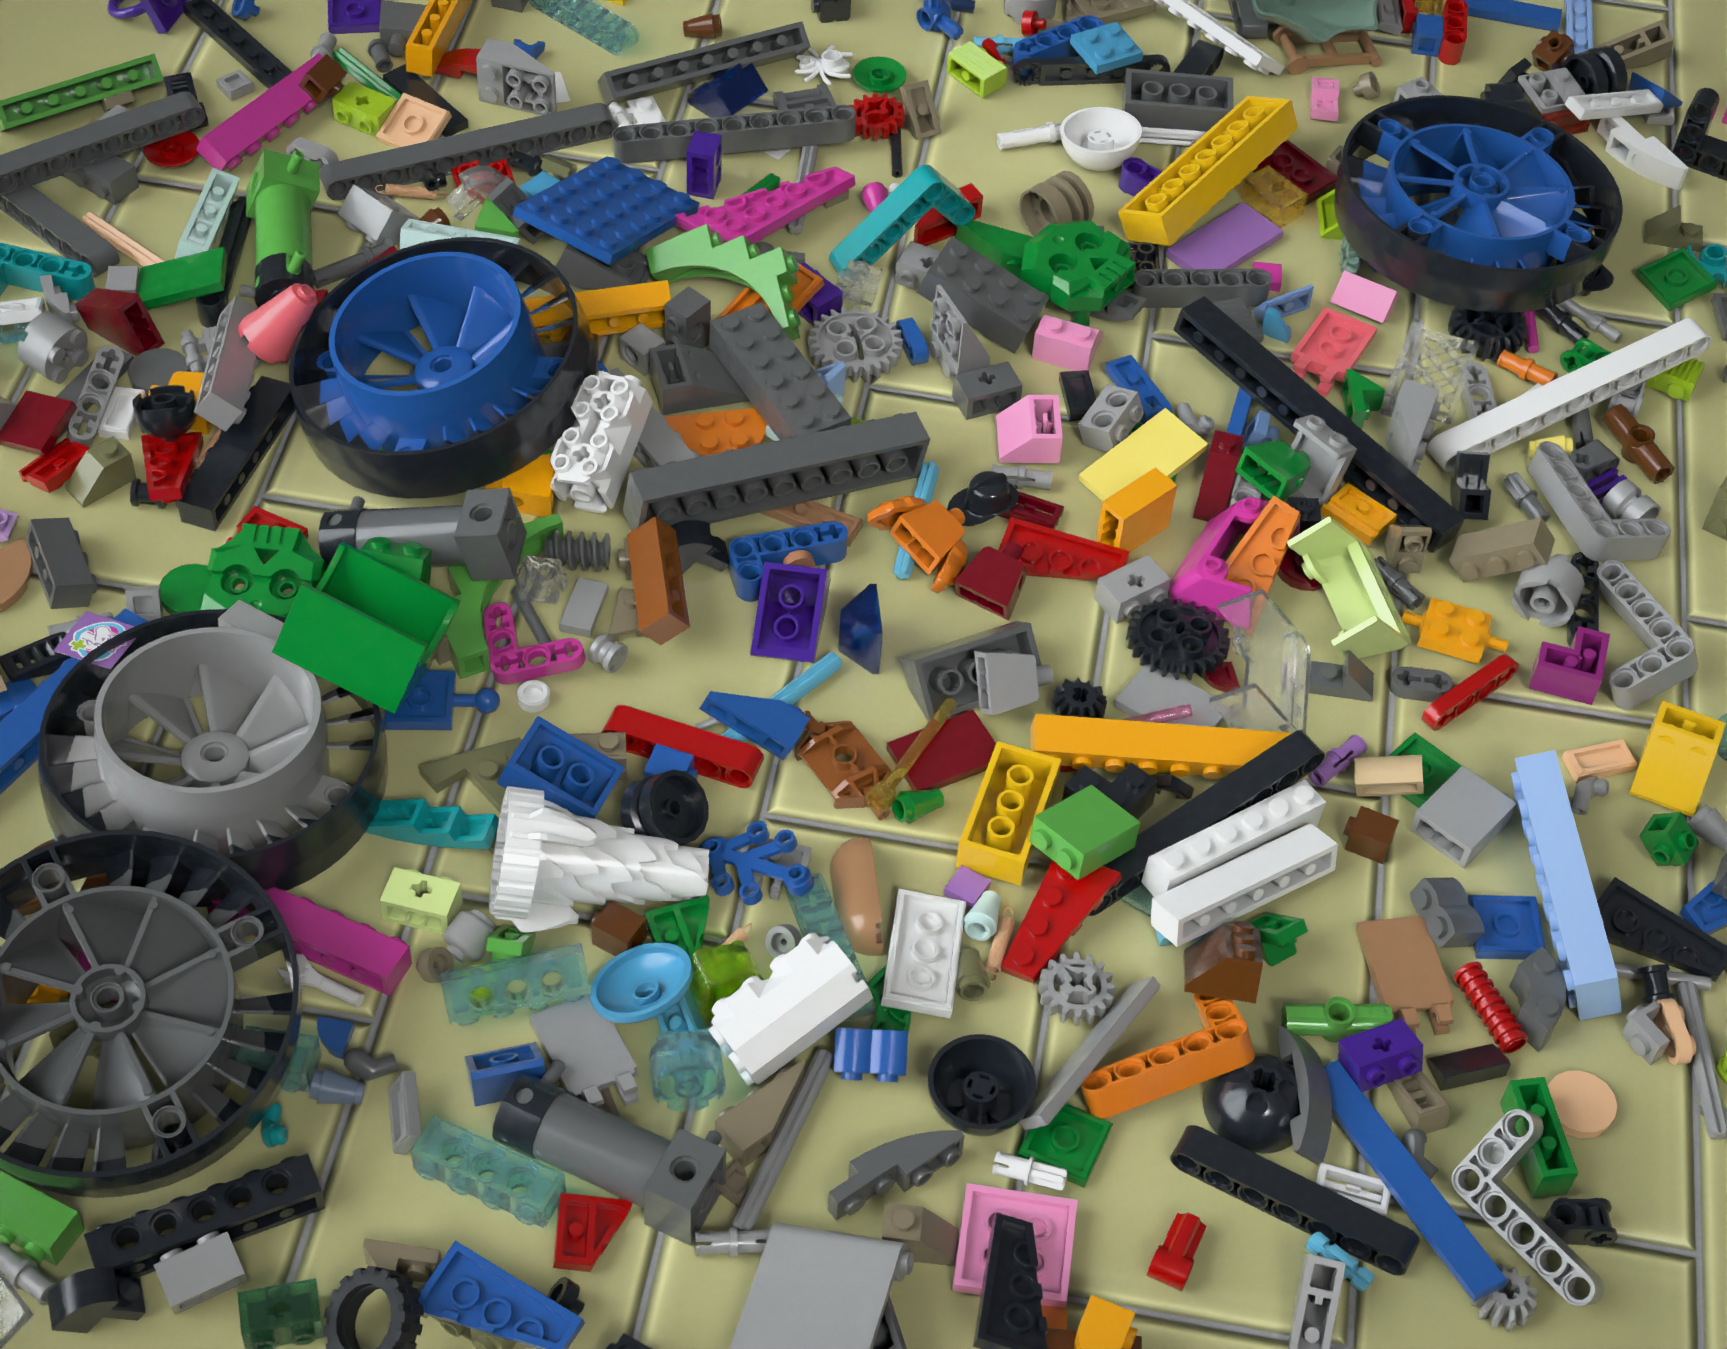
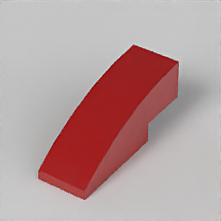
[914,183,983,246]

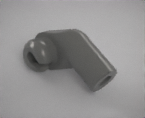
[344,1048,399,1081]
[1401,1129,1438,1180]

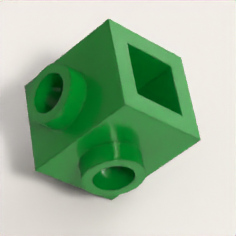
[1639,812,1699,866]

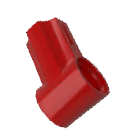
[1147,1212,1207,1292]

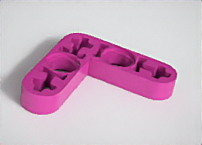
[483,603,586,684]

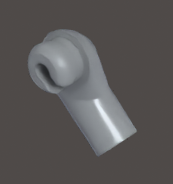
[1571,776,1609,815]

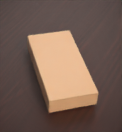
[1562,739,1637,783]

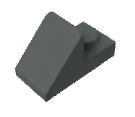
[1308,650,1374,702]

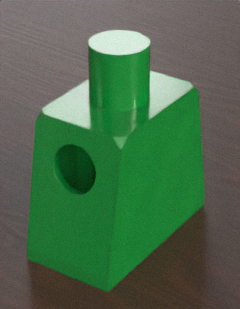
[1235,440,1311,501]

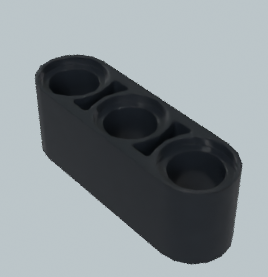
[1174,39,1224,76]

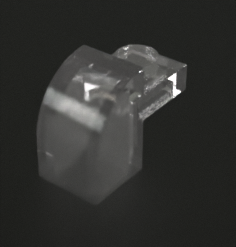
[446,166,507,221]

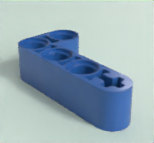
[1012,15,1105,75]
[729,521,848,602]

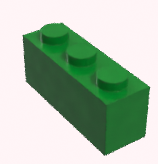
[1500,1077,1578,1198]

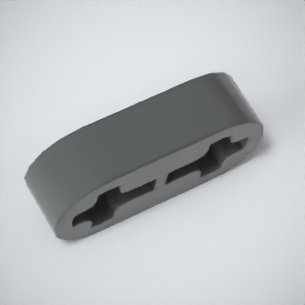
[1389,667,1453,702]

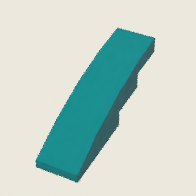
[365,799,499,849]

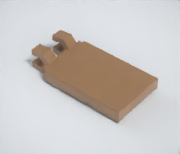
[1356,916,1454,1035]

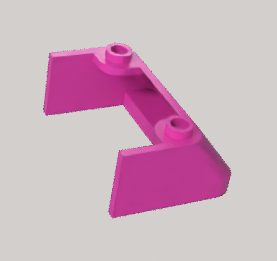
[1168,497,1300,628]

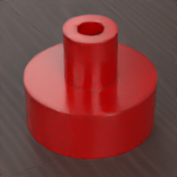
[1021,10,1047,37]

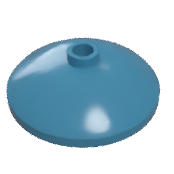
[590,942,694,1024]

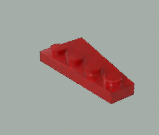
[141,432,204,503]
[998,517,1130,581]
[1001,861,1122,984]

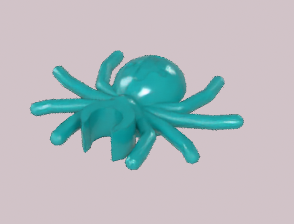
[1687,244,1727,290]

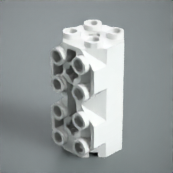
[550,371,653,514]
[708,932,873,1087]

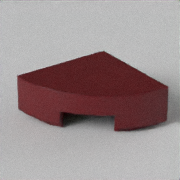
[1203,661,1240,693]

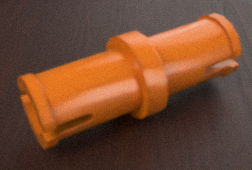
[1497,350,1558,386]

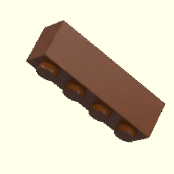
[627,516,690,645]

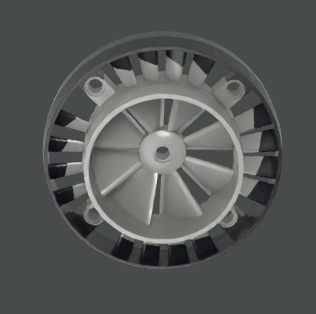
[38,609,388,907]

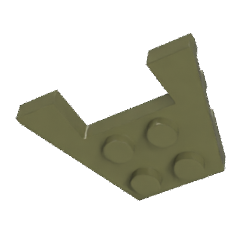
[419,737,522,855]

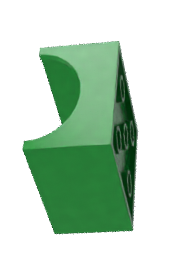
[272,541,461,714]

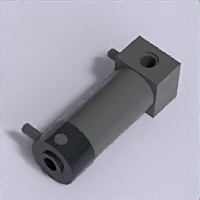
[318,488,527,581]
[492,1059,726,1246]

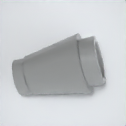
[1688,804,1727,853]

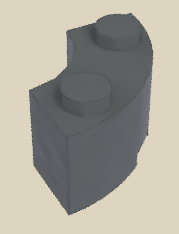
[1509,946,1566,1052]

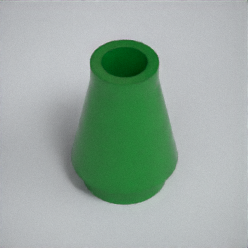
[892,788,944,824]

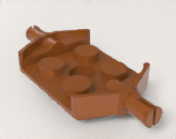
[796,711,892,821]

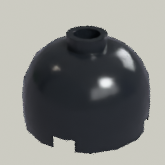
[132,385,197,441]

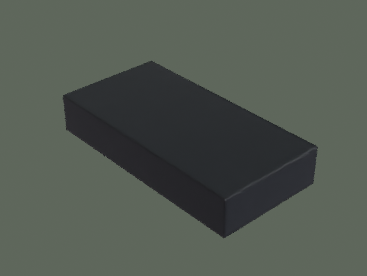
[1059,370,1096,421]

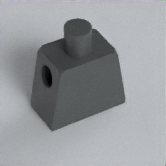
[379,0,427,57]

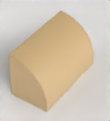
[1355,755,1424,797]

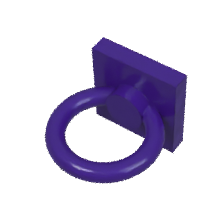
[107,0,190,34]

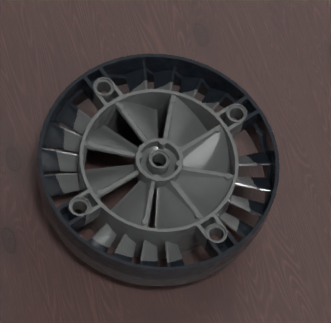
[0,829,302,1198]

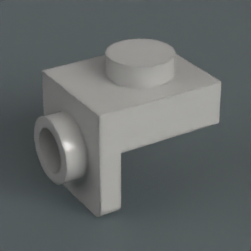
[1622,1001,1670,1065]

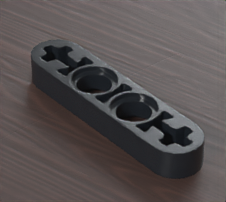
[1567,552,1599,646]

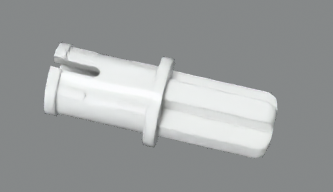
[992,1151,1067,1190]

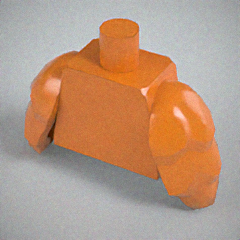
[867,496,968,594]

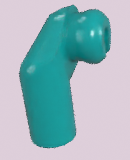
[260,1103,288,1148]

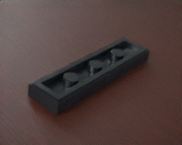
[383,64,469,137]

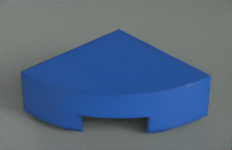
[317,1016,355,1059]

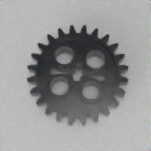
[1126,598,1231,680]

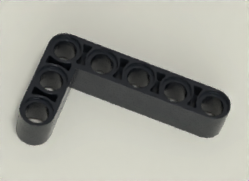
[1673,88,1727,181]

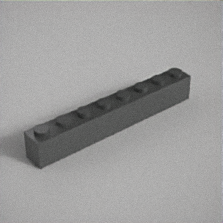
[597,21,811,106]

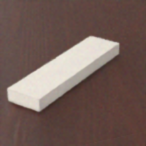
[1565,89,1664,120]

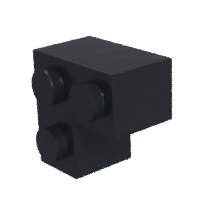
[1062,763,1158,820]

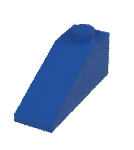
[699,691,810,760]

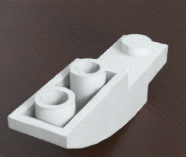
[1596,116,1689,190]

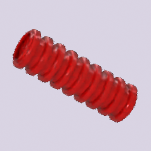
[1453,961,1529,1054]

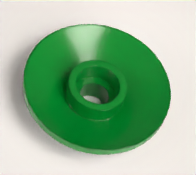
[853,56,906,93]

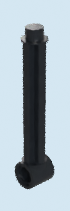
[196,196,252,328]

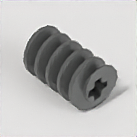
[544,530,611,572]

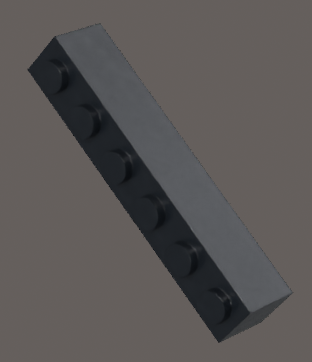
[176,376,296,532]

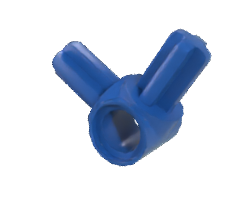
[916,0,964,40]

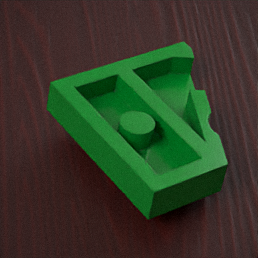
[644,895,710,968]

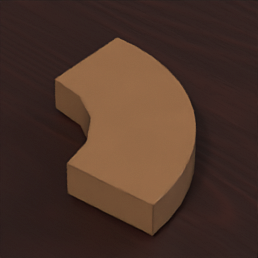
[0,538,33,612]

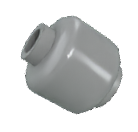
[443,909,495,963]

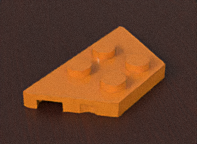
[664,408,768,456]

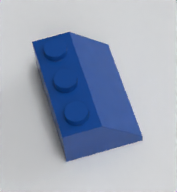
[497,716,625,819]

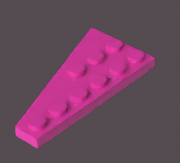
[675,166,855,244]

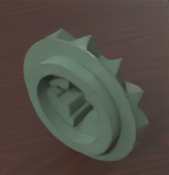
[1339,236,1362,275]

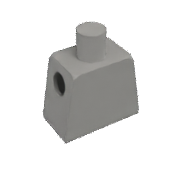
[974,651,1053,715]

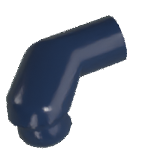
[944,0,976,14]

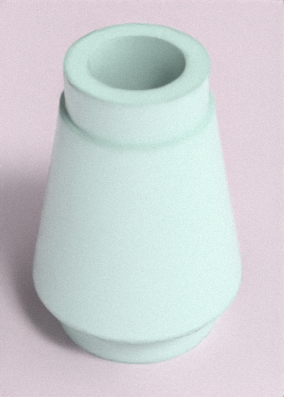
[964,891,1001,941]

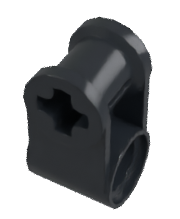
[1542,1198,1618,1247]

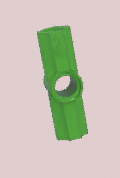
[1281,997,1393,1043]

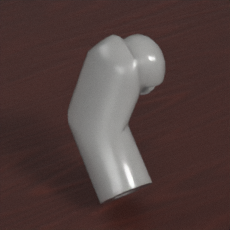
[1176,403,1215,436]

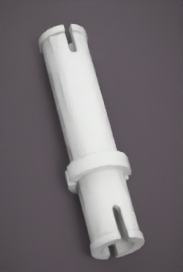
[997,122,1061,150]

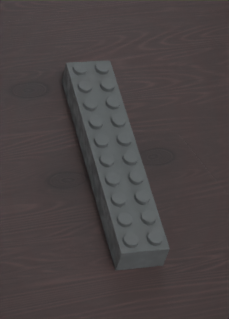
[623,411,930,531]

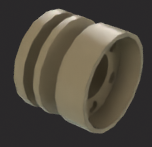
[1020,171,1094,236]

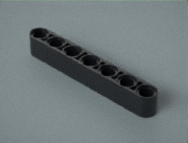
[1170,1125,1420,1276]

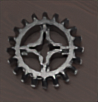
[1448,307,1527,363]

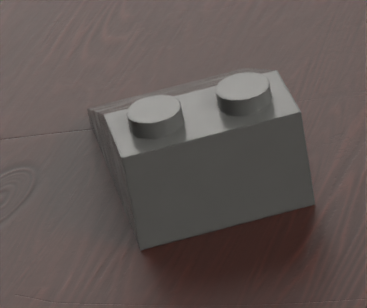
[556,244,651,290]

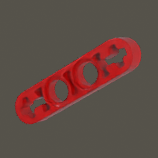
[1421,653,1519,731]

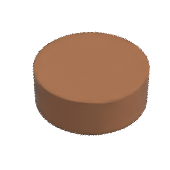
[782,550,816,568]

